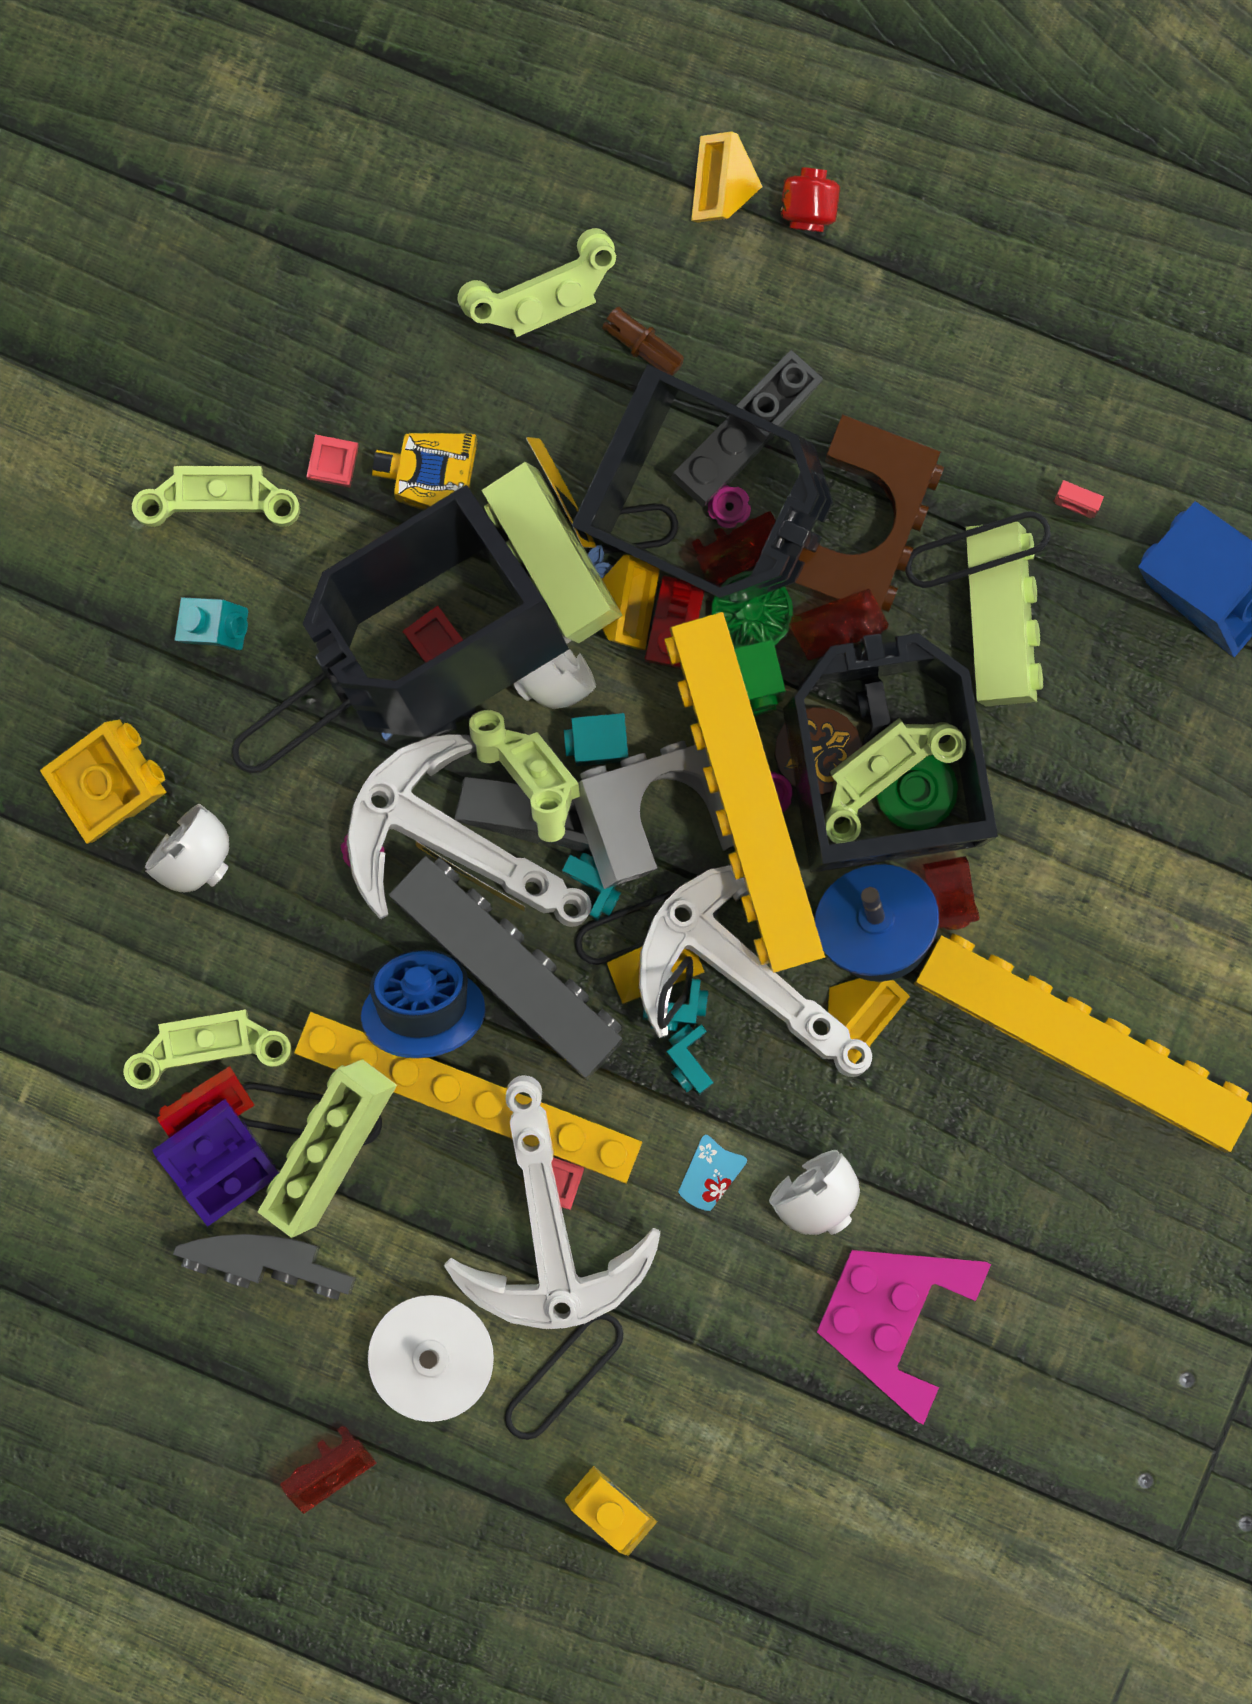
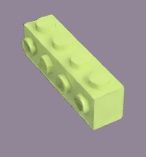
[482,462,622,643]
[966,522,1043,707]
[258,1059,397,1238]

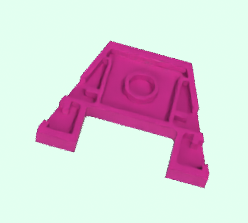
[817,1250,991,1425]

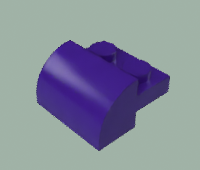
[152,1099,279,1227]

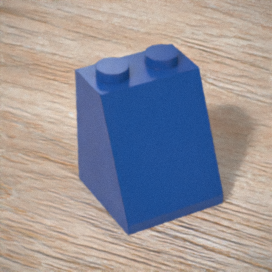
[1138,501,1252,657]

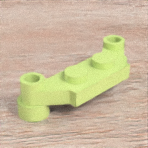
[458,228,616,337]
[132,466,300,527]
[469,710,580,842]
[824,718,966,844]
[123,1009,292,1089]

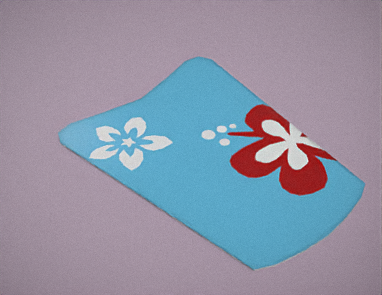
[678,1135,747,1211]

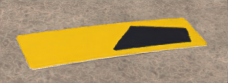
[526,437,596,548]
[416,841,525,911]

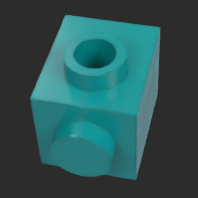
[564,713,628,767]

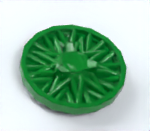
[712,571,793,648]
[876,755,958,831]

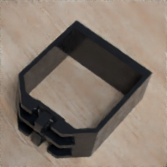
[571,364,834,604]
[303,485,569,738]
[783,633,998,873]

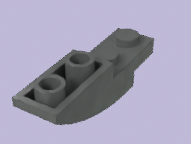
[671,350,823,507]
[454,777,592,855]
[173,1234,357,1300]

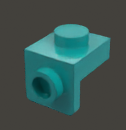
[175,597,248,650]
[562,853,621,921]
[643,979,708,1031]
[666,1024,714,1095]

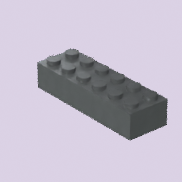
[389,856,623,1081]

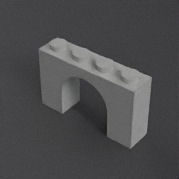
[573,741,735,889]

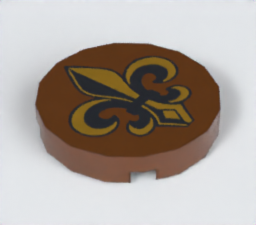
[774,707,862,796]

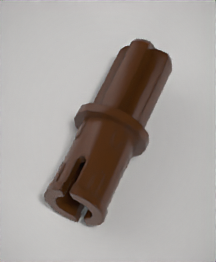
[602,306,684,376]

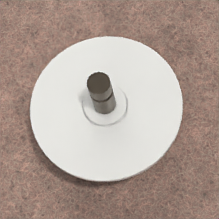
[368,1295,494,1422]

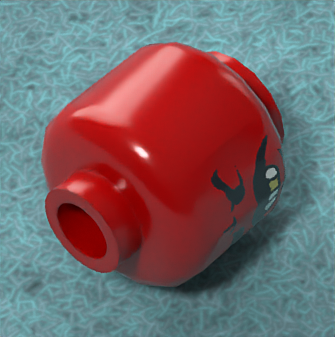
[780,167,840,232]

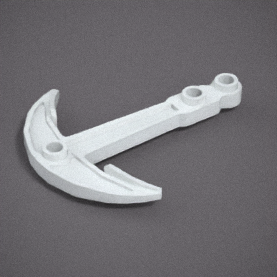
[347,735,591,927]
[639,865,872,1077]
[444,1075,660,1329]

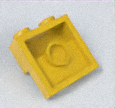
[40,719,167,844]

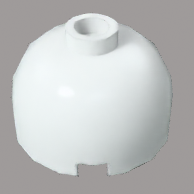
[513,636,596,709]
[145,804,229,893]
[769,1150,860,1235]

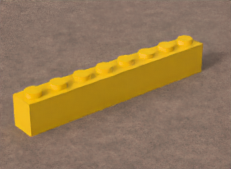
[664,612,825,973]
[913,933,1252,1153]
[294,1012,642,1184]

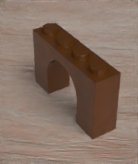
[786,414,944,620]

